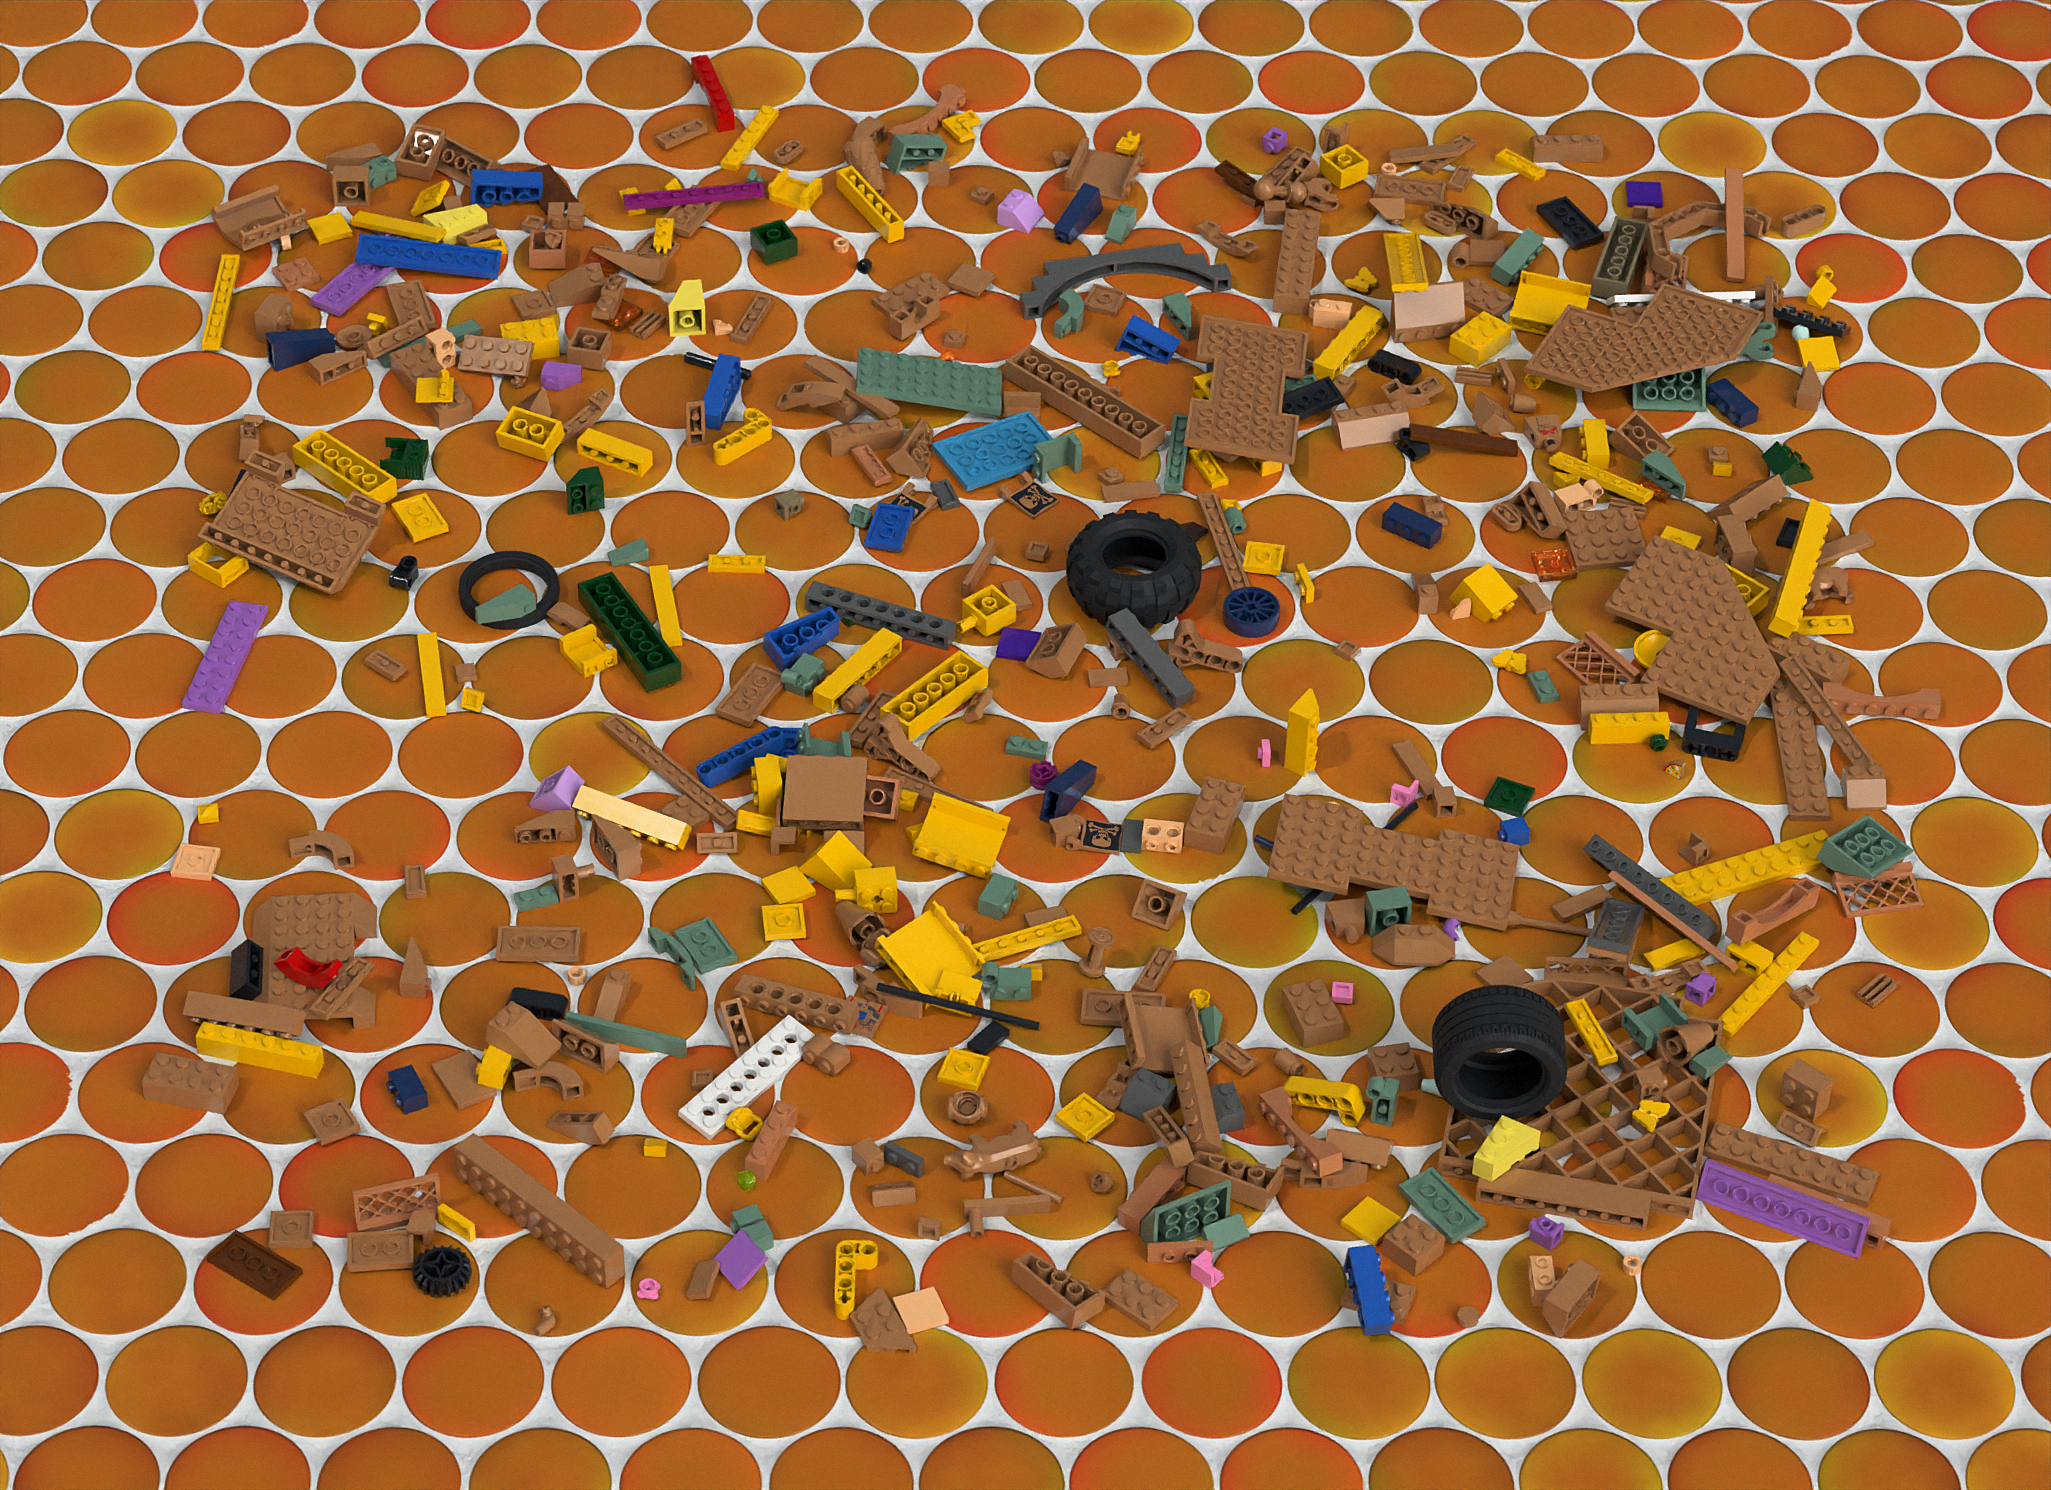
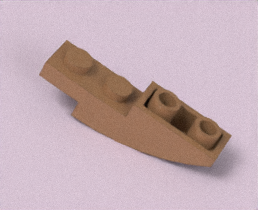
[592,274,627,320]
[776,381,846,411]
[853,964,922,1019]
[1280,1158,1368,1190]

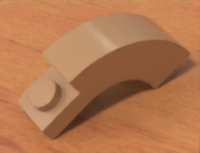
[1381,374,1444,409]
[289,830,355,870]
[513,1061,584,1101]

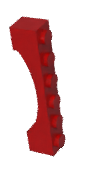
[691,55,735,133]

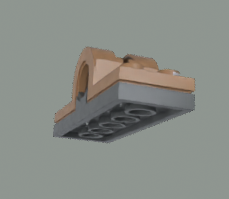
[1586,898,1646,969]

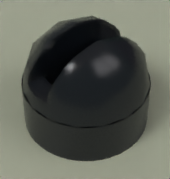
[857,258,872,274]

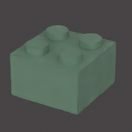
[1365,886,1412,938]

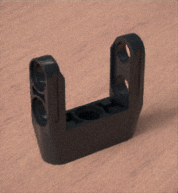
[1682,705,1746,762]

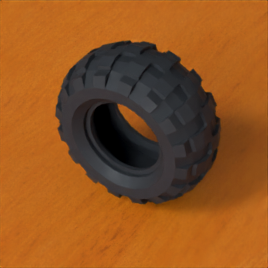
[1066,510,1202,629]

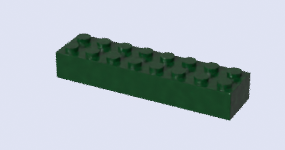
[578,572,682,692]

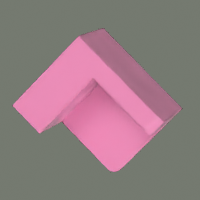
[1390,779,1419,808]
[1191,1250,1224,1290]

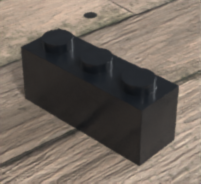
[229,939,264,1001]

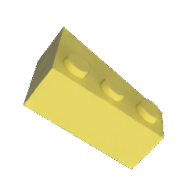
[423,204,487,245]
[1472,1115,1541,1182]

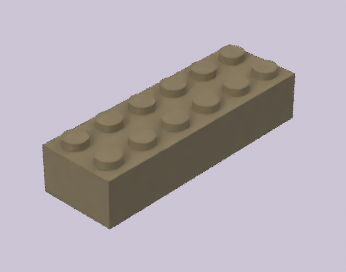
[1591,216,1649,298]

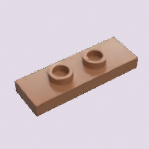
[851,444,892,487]
[1147,1240,1213,1263]

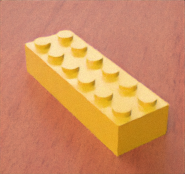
[292,429,397,504]
[880,650,988,742]

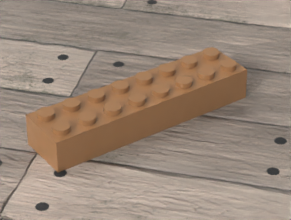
[1273,209,1321,315]

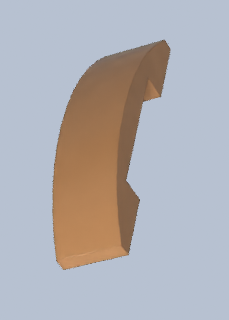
[1196,219,1260,256]
[560,387,614,444]
[1628,958,1710,994]

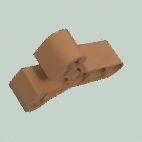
[1164,619,1243,673]
[864,712,941,782]

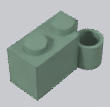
[781,653,826,697]
[982,962,1031,1000]
[1365,1076,1400,1127]

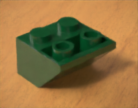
[1761,441,1814,486]
[566,466,605,515]

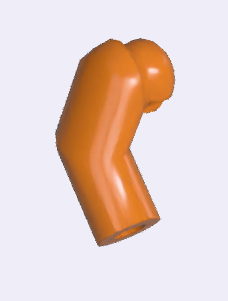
[936,351,955,362]

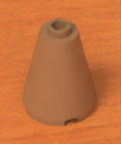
[835,900,886,949]
[1657,1022,1714,1067]

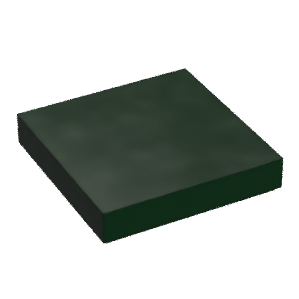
[1483,776,1535,817]

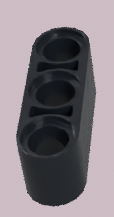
[1367,349,1422,385]
[505,987,569,1021]

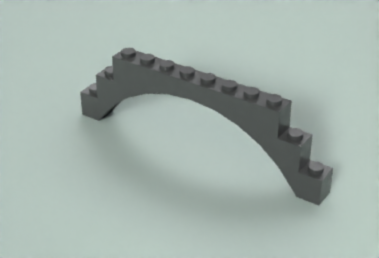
[1019,243,1232,320]

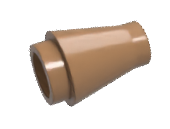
[1111,693,1130,720]

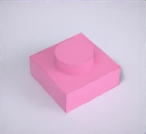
[1257,739,1271,767]
[1332,982,1353,1004]

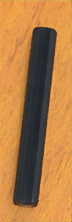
[684,352,752,380]

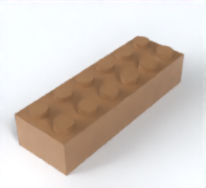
[389,342,473,431]

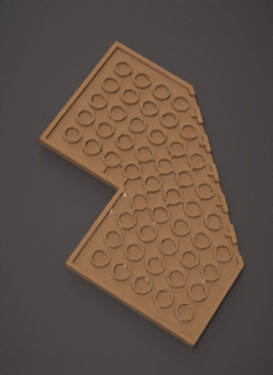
[1524,283,1764,393]
[1604,535,1780,726]

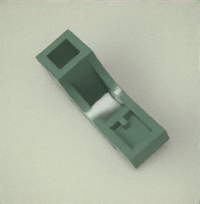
[1054,288,1084,339]

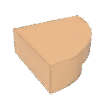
[713,320,733,336]
[1450,598,1471,620]

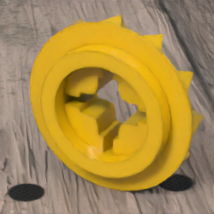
[199,491,228,515]

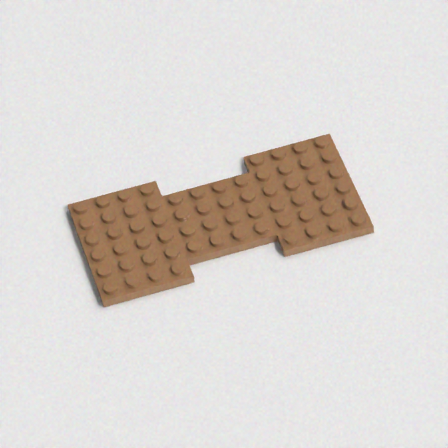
[1184,314,1309,465]
[1267,793,1520,931]

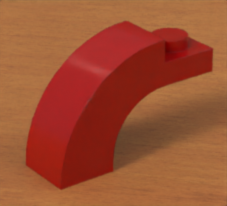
[274,946,343,989]

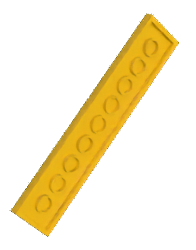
[1384,232,1428,294]
[1659,830,1830,906]

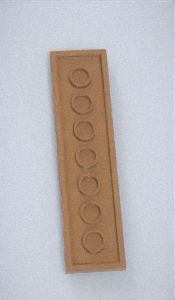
[1703,1121,1880,1207]

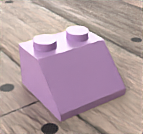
[997,188,1044,234]
[529,765,585,812]

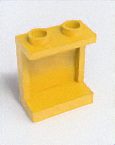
[767,168,822,212]
[559,623,618,678]

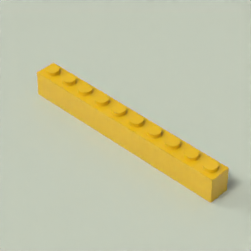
[1767,498,1832,638]

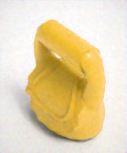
[725,1106,764,1141]

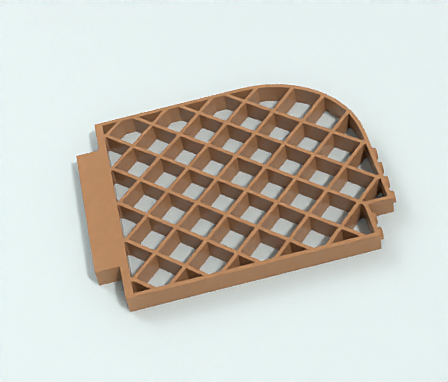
[1437,978,1724,1231]

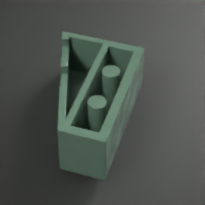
[885,134,948,175]

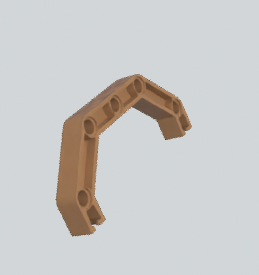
[1645,201,1772,280]

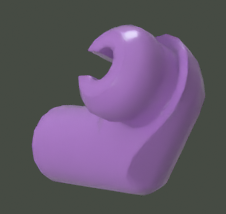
[1443,918,1461,942]

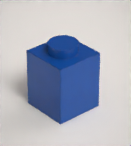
[1497,816,1530,846]

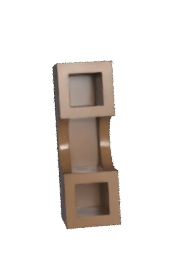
[889,292,940,341]

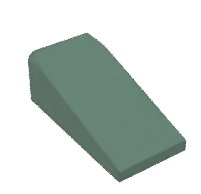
[607,538,649,567]
[1198,1005,1223,1049]
[1689,1045,1732,1080]

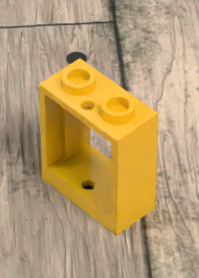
[188,542,249,588]

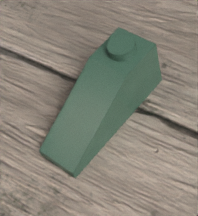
[1162,291,1191,342]
[1640,450,1686,500]
[475,583,536,624]

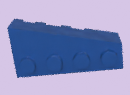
[469,169,543,207]
[702,353,741,431]
[763,606,840,673]
[1343,1244,1395,1336]

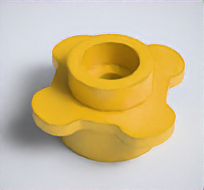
[1101,360,1121,377]

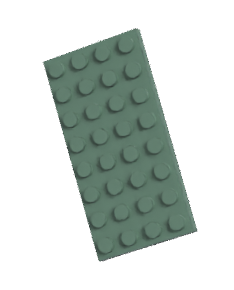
[856,347,1002,416]

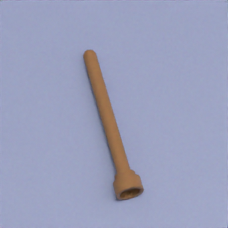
[1507,910,1592,937]

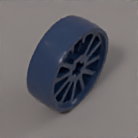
[1223,587,1280,638]

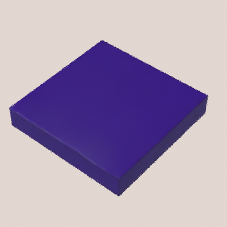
[1625,181,1663,208]
[996,627,1042,662]

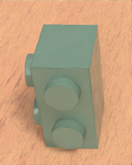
[360,155,397,190]

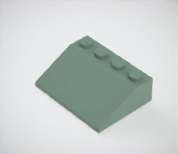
[1630,367,1706,412]
[1816,814,1914,880]
[1140,1179,1232,1246]

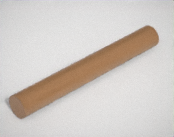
[1003,1171,1063,1204]

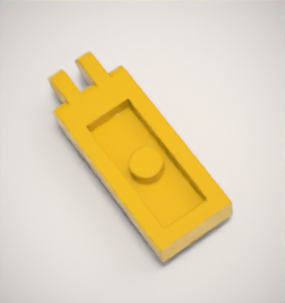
[653,218,674,254]

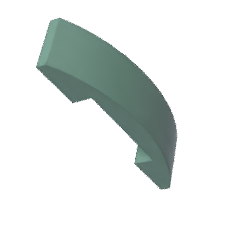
[648,927,695,992]

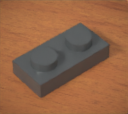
[884,1140,924,1178]

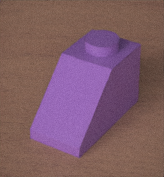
[541,361,582,391]

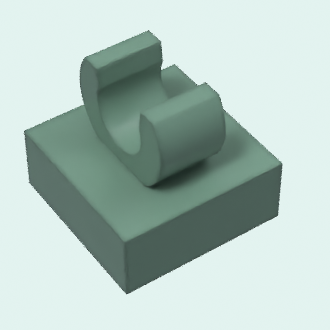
[745,168,764,183]
[848,504,873,528]

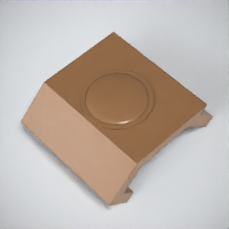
[211,184,307,251]

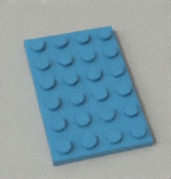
[932,410,1053,492]

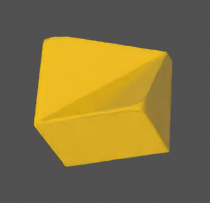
[1553,472,1580,489]

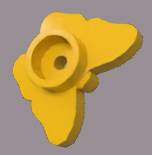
[1344,267,1377,292]
[1492,649,1527,674]
[1632,1100,1670,1132]

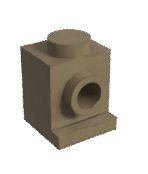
[774,489,804,521]

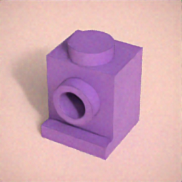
[1262,127,1288,154]
[1684,972,1717,1007]
[1529,1215,1564,1251]

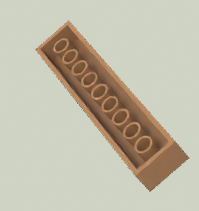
[1005,344,1166,459]
[454,1133,625,1289]

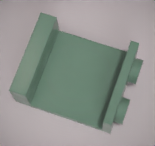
[1032,432,1082,484]
[796,723,852,757]
[1621,992,1688,1051]

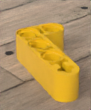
[713,408,772,465]
[1282,1076,1366,1127]
[835,1240,878,1320]

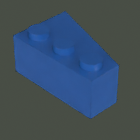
[1114,314,1181,364]

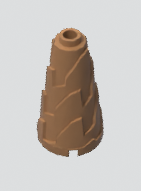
[842,135,886,196]

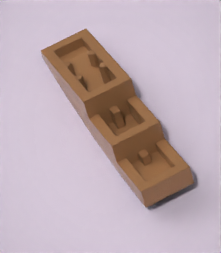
[1096,1056,1138,1110]

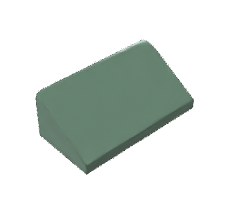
[1202,1213,1250,1252]

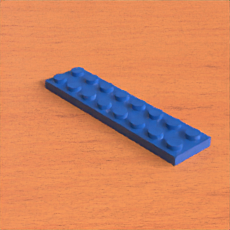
[355,233,502,279]

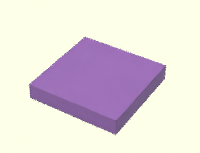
[712,1229,769,1291]

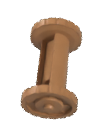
[1078,927,1115,977]

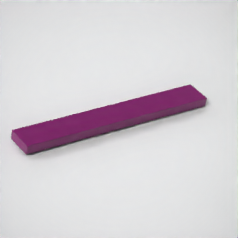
[623,182,764,210]

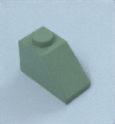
[1105,204,1137,244]

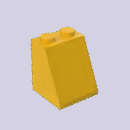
[1449,562,1518,623]
[798,830,873,892]

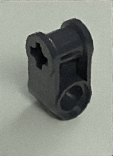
[1397,428,1430,462]
[389,555,419,591]

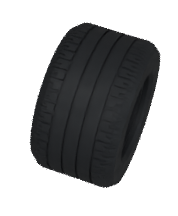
[1432,985,1567,1121]

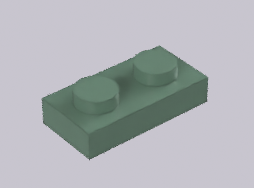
[1527,670,1559,704]
[1005,735,1048,761]
[514,884,559,913]

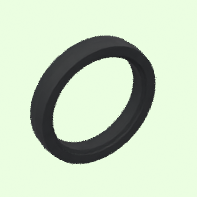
[458,551,560,630]

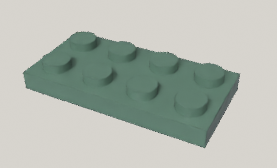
[1398,1167,1486,1244]

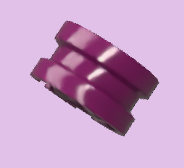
[1030,761,1057,791]

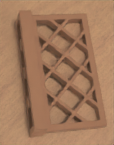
[1640,251,1689,295]
[1556,629,1641,685]
[1830,861,1924,919]
[352,1173,441,1232]

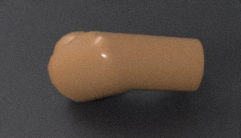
[511,376,526,388]

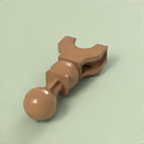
[1253,177,1340,212]

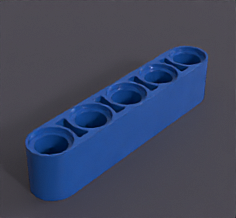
[696,726,786,788]

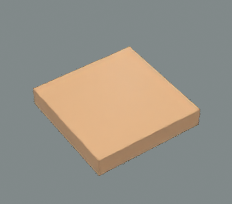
[171,843,221,881]
[893,1287,949,1334]

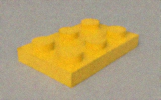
[391,493,449,542]

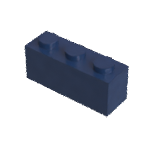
[1706,378,1759,429]
[1382,502,1443,550]

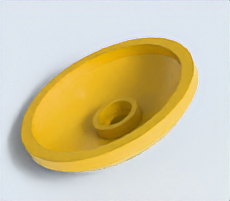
[1633,630,1671,669]

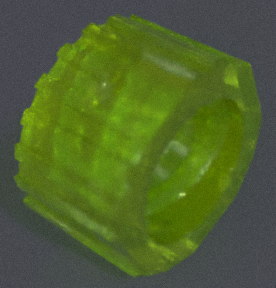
[737,1170,756,1191]

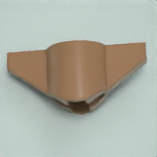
[1051,150,1073,168]

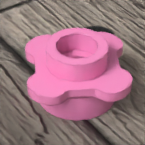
[637,1278,660,1300]

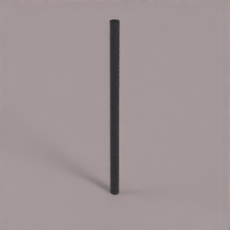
[876,982,1040,1030]

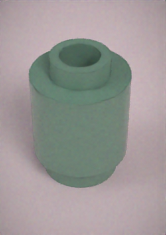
[1224,507,1247,534]

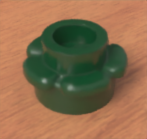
[1649,734,1668,751]

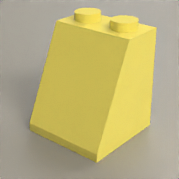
[669,279,706,337]

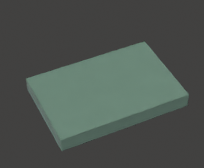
[673,917,738,975]

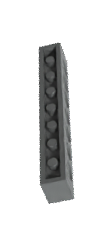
[805,581,956,651]
[1583,834,1719,941]

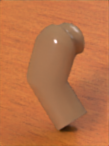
[534,1305,556,1337]

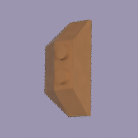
[1372,924,1455,967]

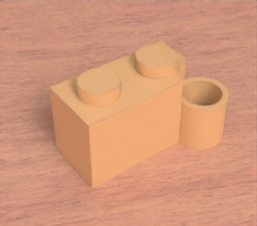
[1308,299,1352,330]
[1553,479,1604,513]

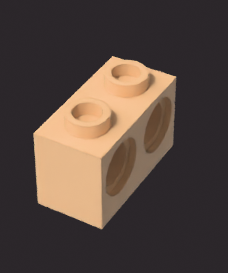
[425,327,456,369]
[1141,819,1184,854]
[1528,1256,1556,1307]

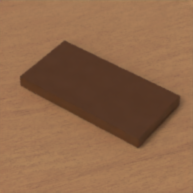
[523,164,579,216]
[207,1230,303,1301]

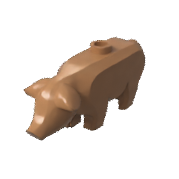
[1772,567,1853,610]
[943,1120,1042,1181]

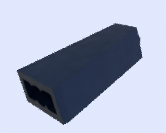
[1053,183,1103,245]
[265,328,337,372]
[1039,759,1097,823]

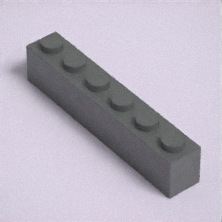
[1105,608,1195,710]

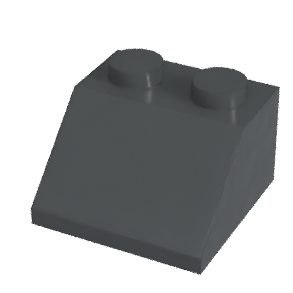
[1118,1067,1177,1124]
[1210,1082,1245,1134]

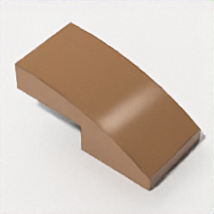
[1421,495,1448,526]
[546,601,591,631]

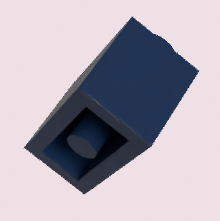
[386,1064,428,1115]

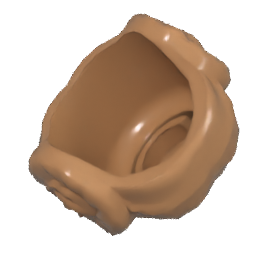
[860,927,893,967]
[946,1090,988,1124]

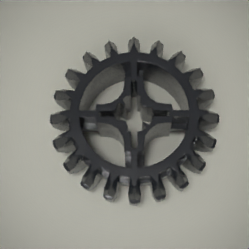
[412,1244,472,1298]

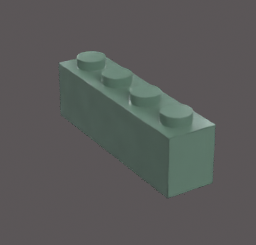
[1489,227,1545,287]

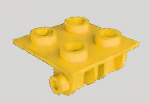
[416,369,454,403]
[931,969,983,1017]

